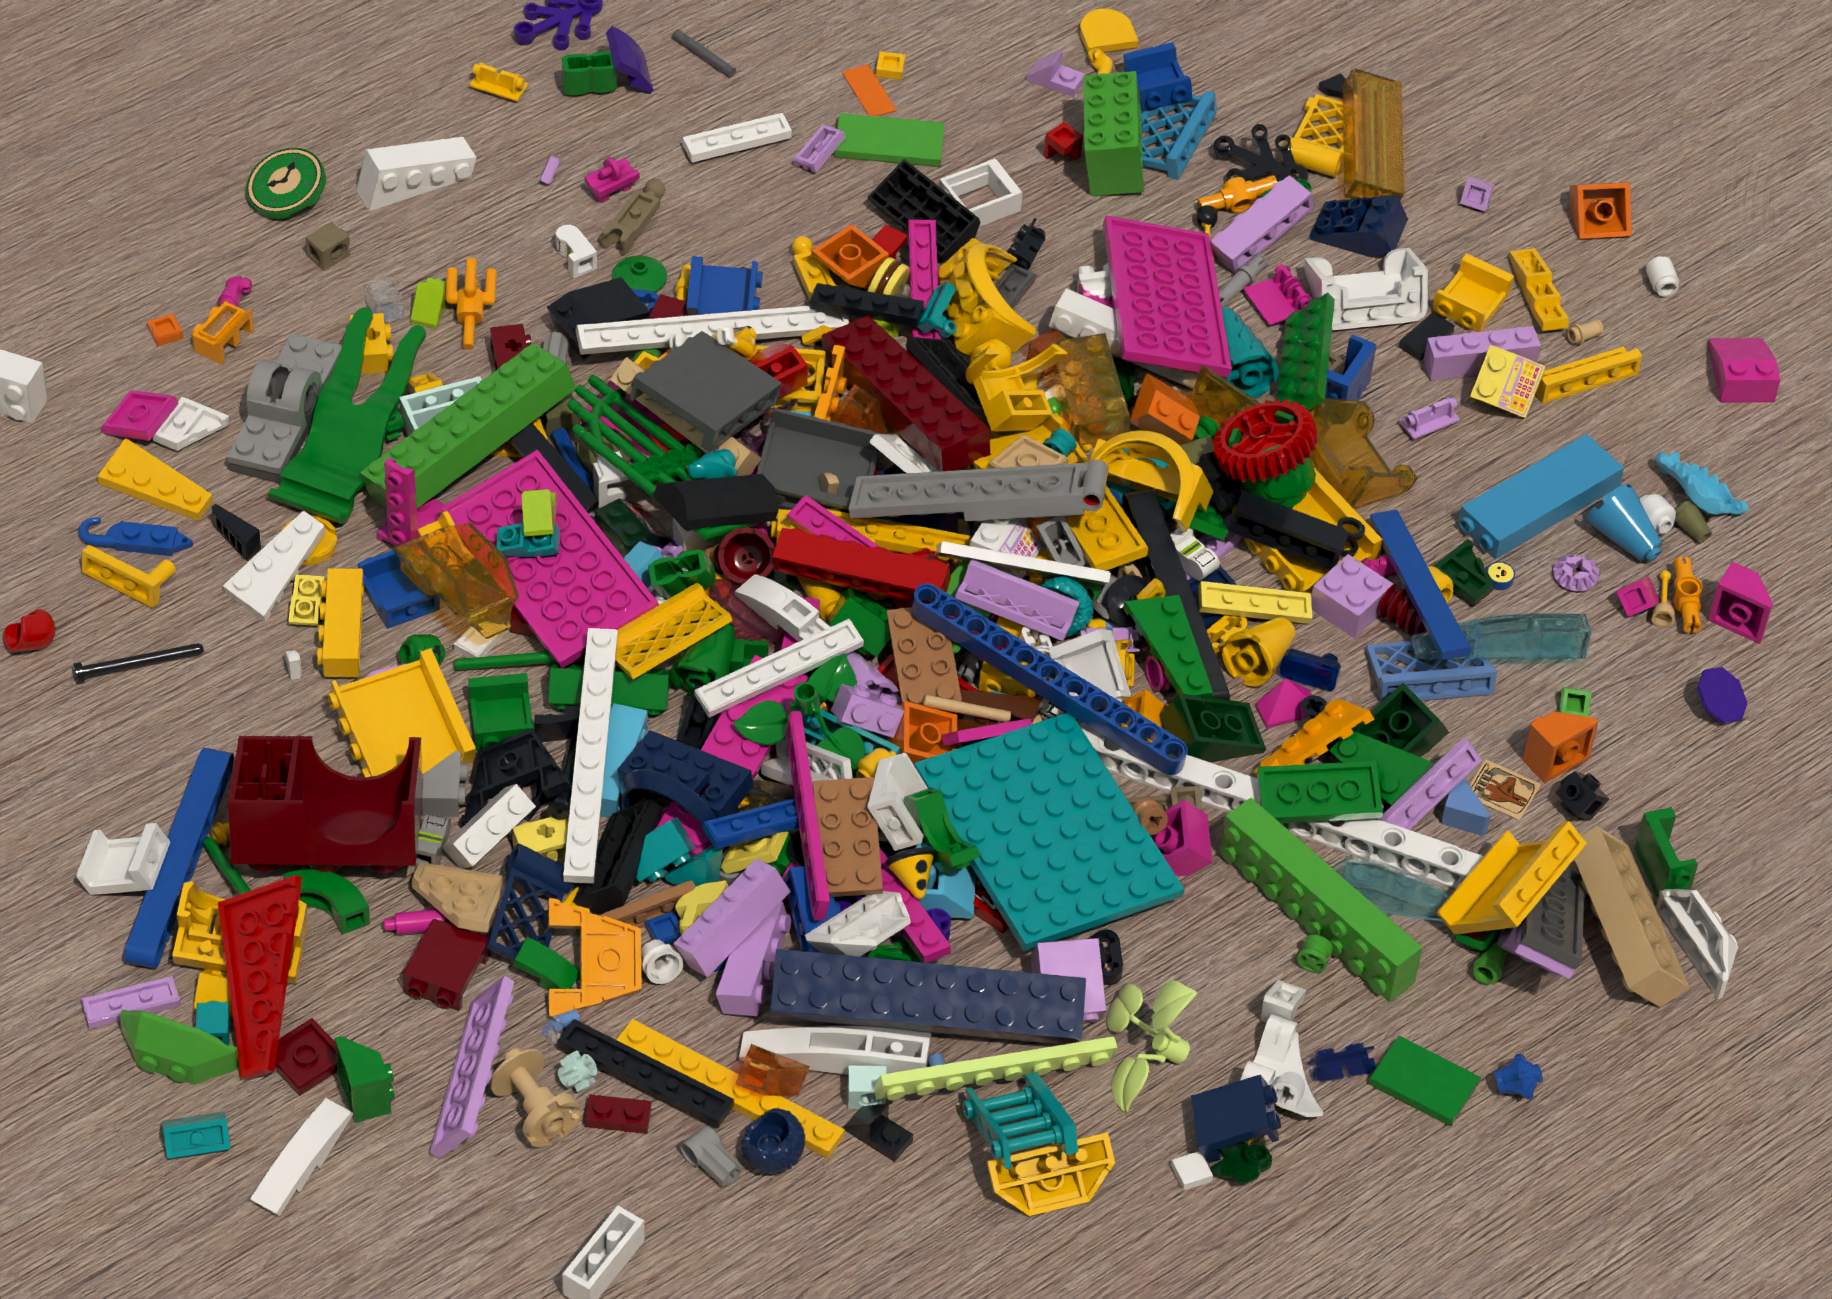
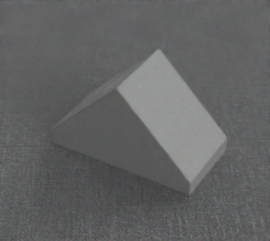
[1036,516,1088,566]

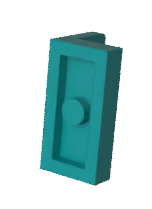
[162,1112,231,1159]

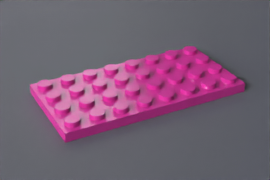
[1103,216,1232,377]
[441,449,659,668]

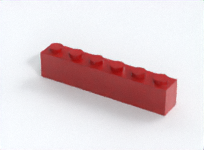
[772,528,951,604]

